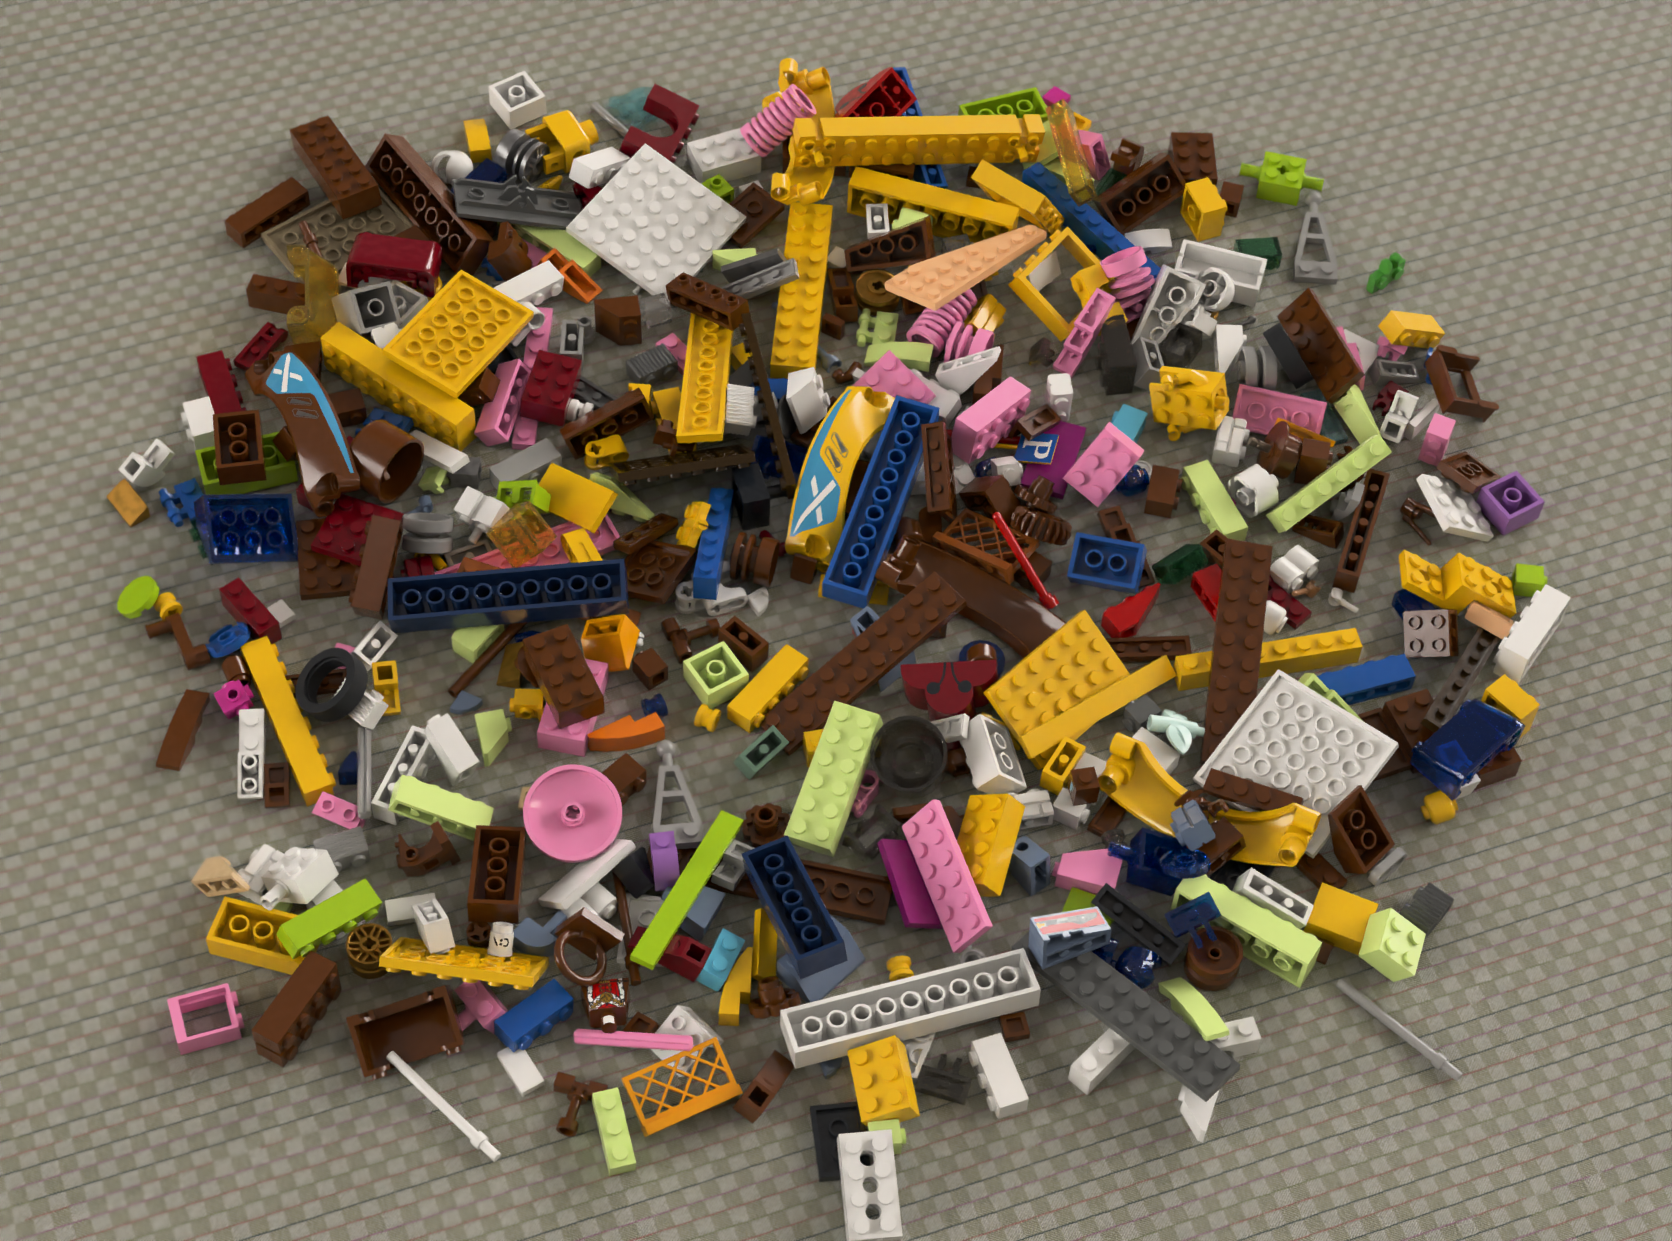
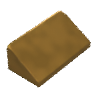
[107,478,151,528]
[496,641,523,689]

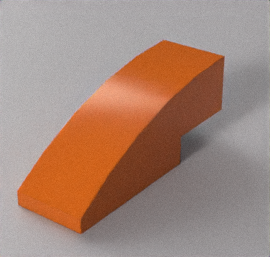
[537,248,602,304]
[587,712,665,752]

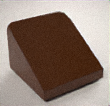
[790,553,817,584]

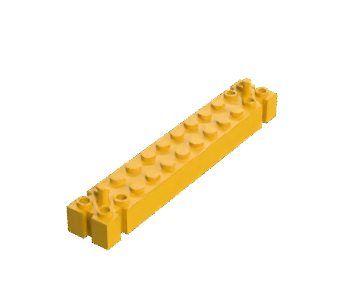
[788,114,1045,167]

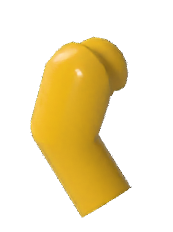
[414,553,448,571]

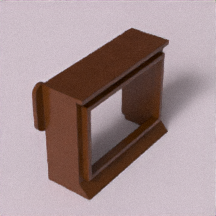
[1425,345,1499,423]

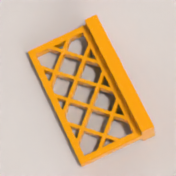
[621,1037,743,1137]

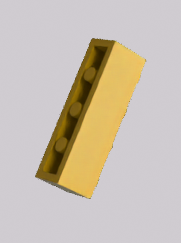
[727,644,809,733]

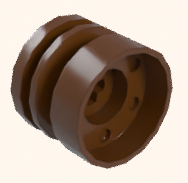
[729,532,780,587]

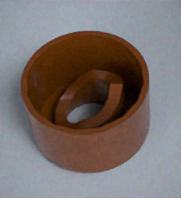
[349,419,424,503]

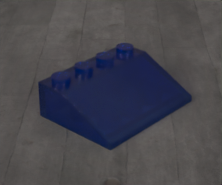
[194,494,299,564]

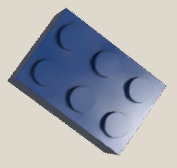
[1067,532,1147,594]

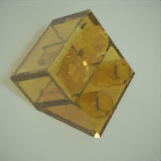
[486,501,557,568]

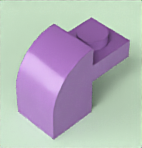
[649,831,680,891]

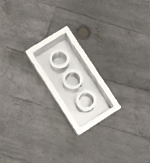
[1493,584,1571,685]

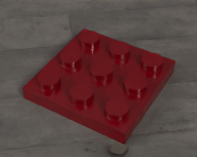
[311,494,404,566]

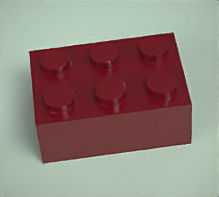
[520,350,582,427]

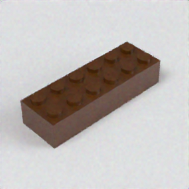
[290,115,382,220]

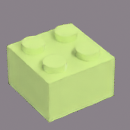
[683,641,749,709]
[1359,908,1426,982]

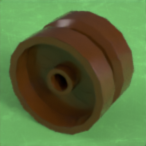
[1184,926,1243,991]

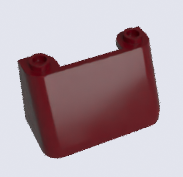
[346,232,443,298]

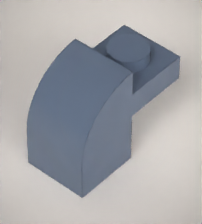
[513,910,567,957]

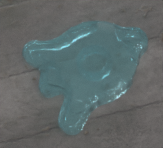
[609,87,658,130]

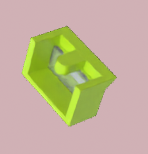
[496,480,551,514]

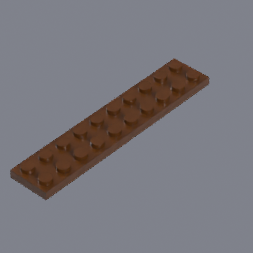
[1199,538,1273,764]
[760,572,967,756]
[647,845,893,925]

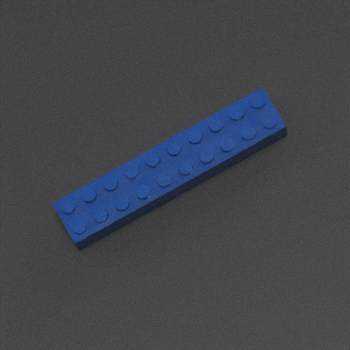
[822,395,939,609]

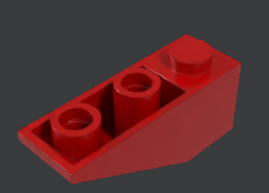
[1101,582,1161,638]

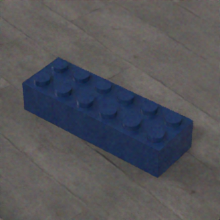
[741,835,848,979]

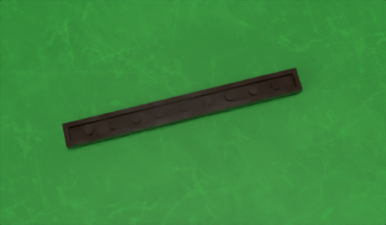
[738,313,796,500]

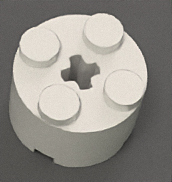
[1227,464,1279,518]

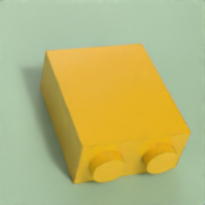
[1304,882,1378,956]

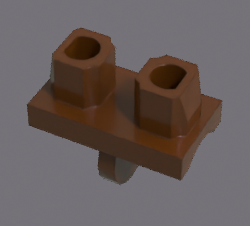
[652,419,696,457]

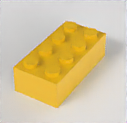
[957,794,1025,897]
[206,896,319,975]

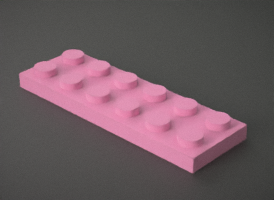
[901,799,993,953]

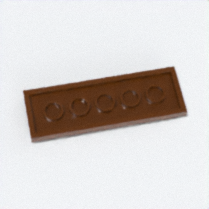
[1277,287,1365,404]

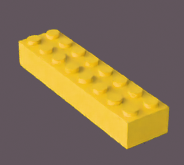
[847,166,1019,245]
[321,322,477,451]

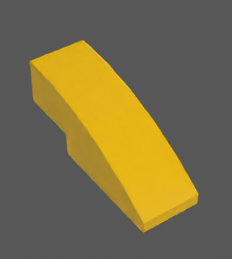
[463,118,492,163]
[718,947,753,1026]

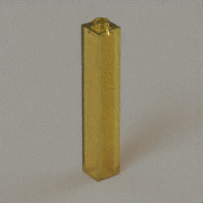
[1045,99,1097,207]

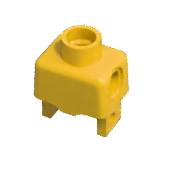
[525,110,599,175]

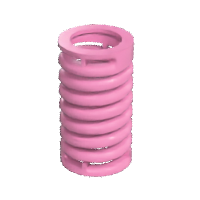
[740,84,816,157]
[906,289,977,358]

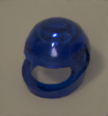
[1115,946,1162,990]

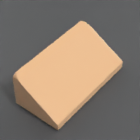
[1465,600,1514,639]

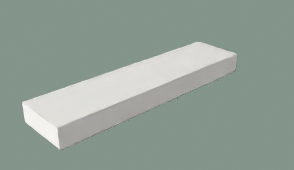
[410,430,470,474]

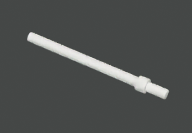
[386,1051,501,1162]

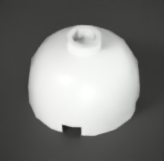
[1194,267,1235,312]

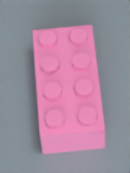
[951,376,1031,464]
[537,659,609,757]

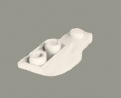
[237,708,266,800]

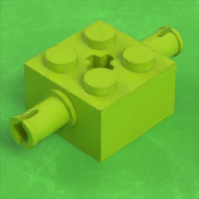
[1239,151,1324,206]

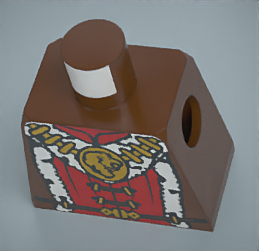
[581,978,630,1033]

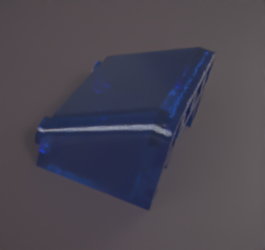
[1410,698,1525,801]

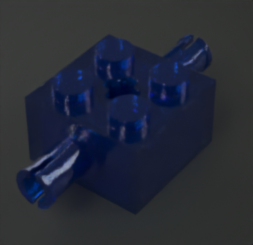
[1107,827,1204,896]

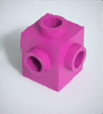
[213,680,254,720]

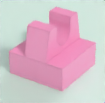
[1377,336,1408,361]

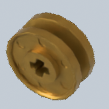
[855,269,900,316]

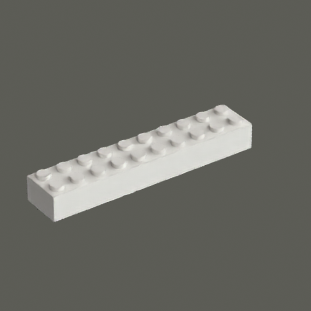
[780,948,1041,1069]

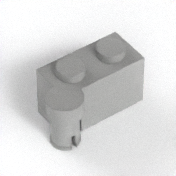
[560,315,594,372]

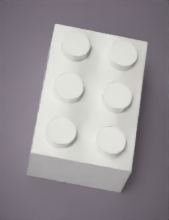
[687,128,761,183]
[959,714,1027,794]

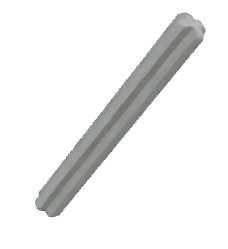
[357,726,371,819]

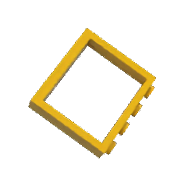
[971,159,1065,235]
[1008,226,1115,342]

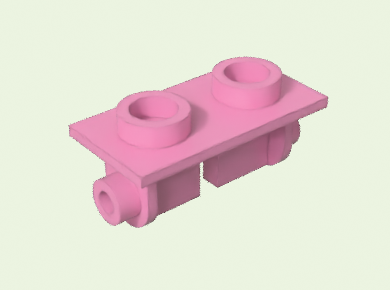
[311,791,365,829]

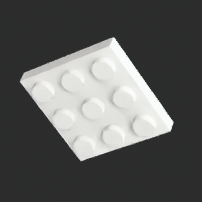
[1416,474,1494,542]

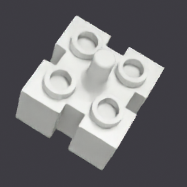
[453,486,522,545]

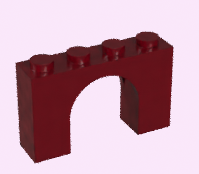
[619,84,700,164]

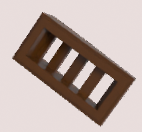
[1292,515,1344,549]

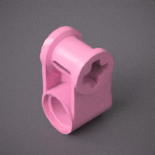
[851,770,879,818]

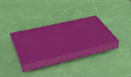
[1020,421,1087,500]
[877,839,943,929]

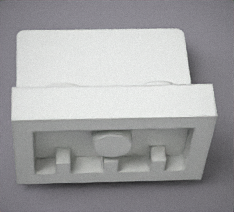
[651,1005,724,1077]

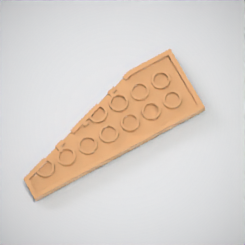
[885,224,1046,311]

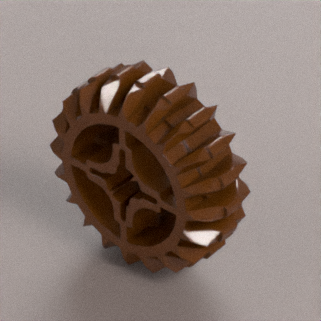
[1010,506,1072,546]

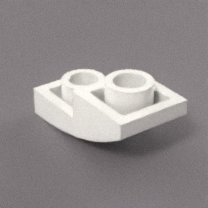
[1125,229,1173,254]

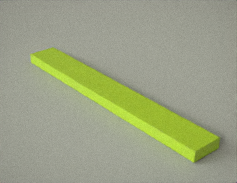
[630,810,743,970]

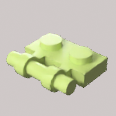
[856,308,899,347]

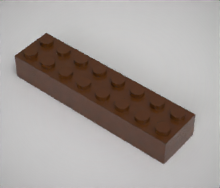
[365,133,494,275]

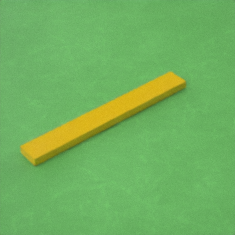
[1018,655,1177,759]

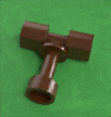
[661,617,720,664]
[553,1072,608,1137]

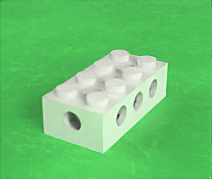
[837,1129,903,1241]

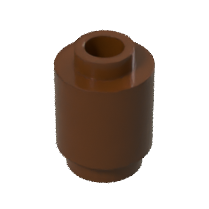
[221,655,252,686]

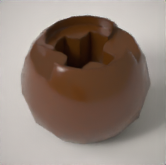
[944,747,971,777]

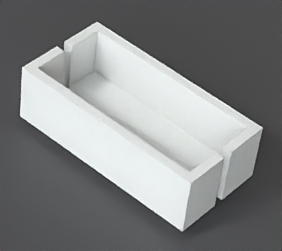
[1175,239,1267,307]

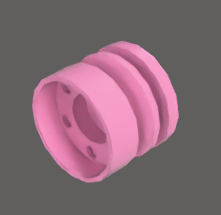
[1100,246,1155,299]
[944,321,995,363]

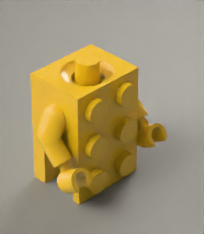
[1149,366,1229,441]

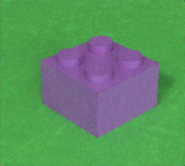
[1476,470,1545,536]

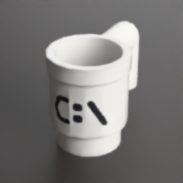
[487,922,514,957]

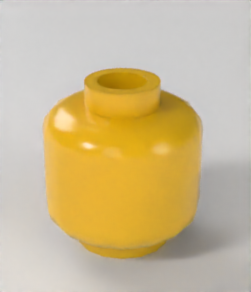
[1420,789,1459,825]

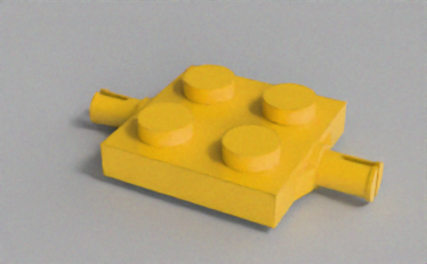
[676,501,711,548]

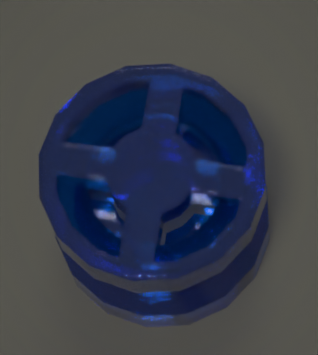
[641,693,668,717]

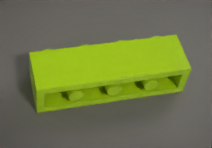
[276,878,382,959]

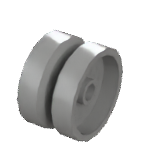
[1237,346,1277,391]
[402,513,454,554]

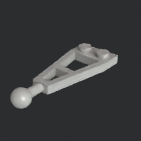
[1293,190,1338,285]
[653,740,704,849]

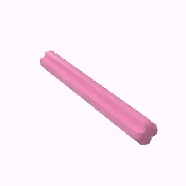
[573,1029,694,1051]

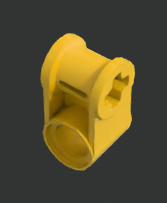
[584,434,629,470]

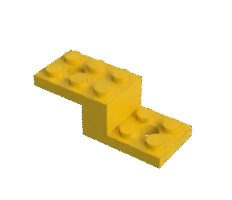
[1399,549,1516,618]

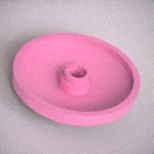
[523,764,622,863]

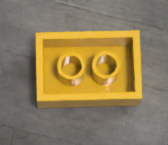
[847,1035,920,1127]

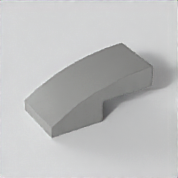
[711,839,754,891]

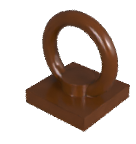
[554,907,624,986]

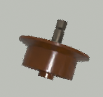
[1247,421,1302,479]

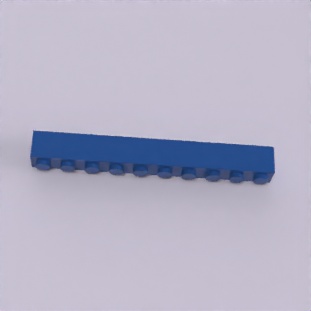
[1022,162,1161,288]

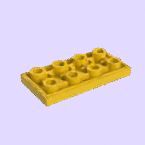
[539,463,618,534]

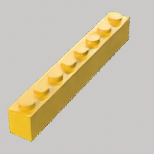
[1173,628,1363,691]
[240,636,336,806]

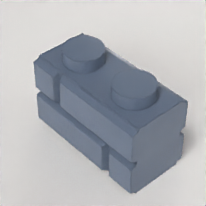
[1170,800,1215,851]

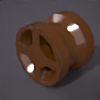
[466,922,491,948]

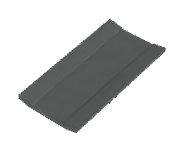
[451,175,582,230]

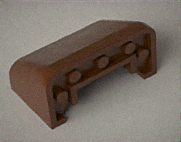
[346,985,465,1080]

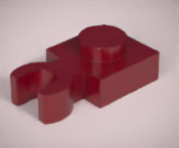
[1372,380,1409,417]

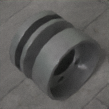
[494,129,550,184]

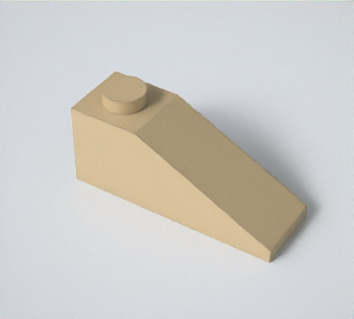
[191,856,250,897]

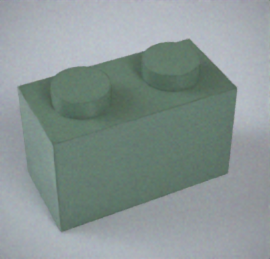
[733,725,789,780]

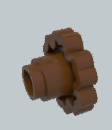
[1014,475,1058,514]
[742,803,790,848]
[748,976,801,1019]

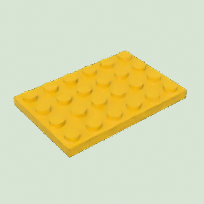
[382,270,534,399]
[983,610,1130,770]
[379,937,550,990]

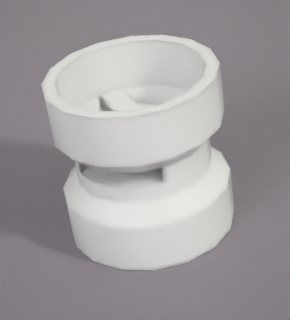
[566,399,594,422]

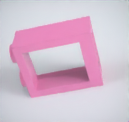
[167,983,245,1055]

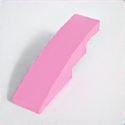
[1053,288,1116,378]

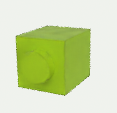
[1511,563,1548,597]

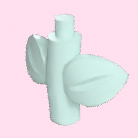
[1147,709,1205,755]

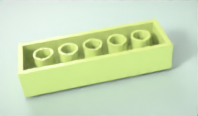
[784,701,883,857]
[1170,868,1322,988]

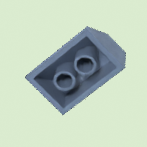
[777,915,865,1003]

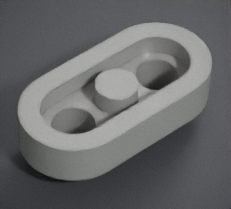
[1367,847,1407,887]

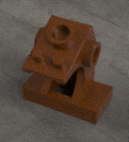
[395,821,461,877]

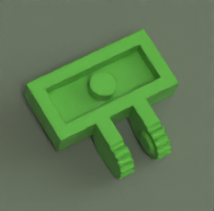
[1366,252,1406,294]

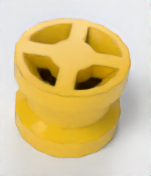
[153,592,183,620]
[694,704,721,733]
[886,955,914,982]

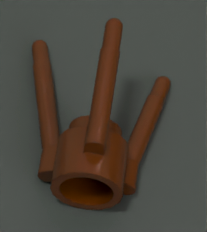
[1400,497,1436,545]

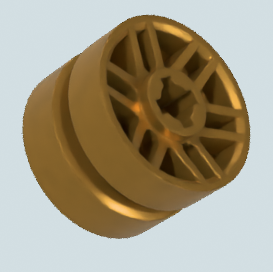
[346,923,393,979]

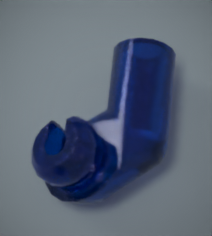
[974,456,996,477]

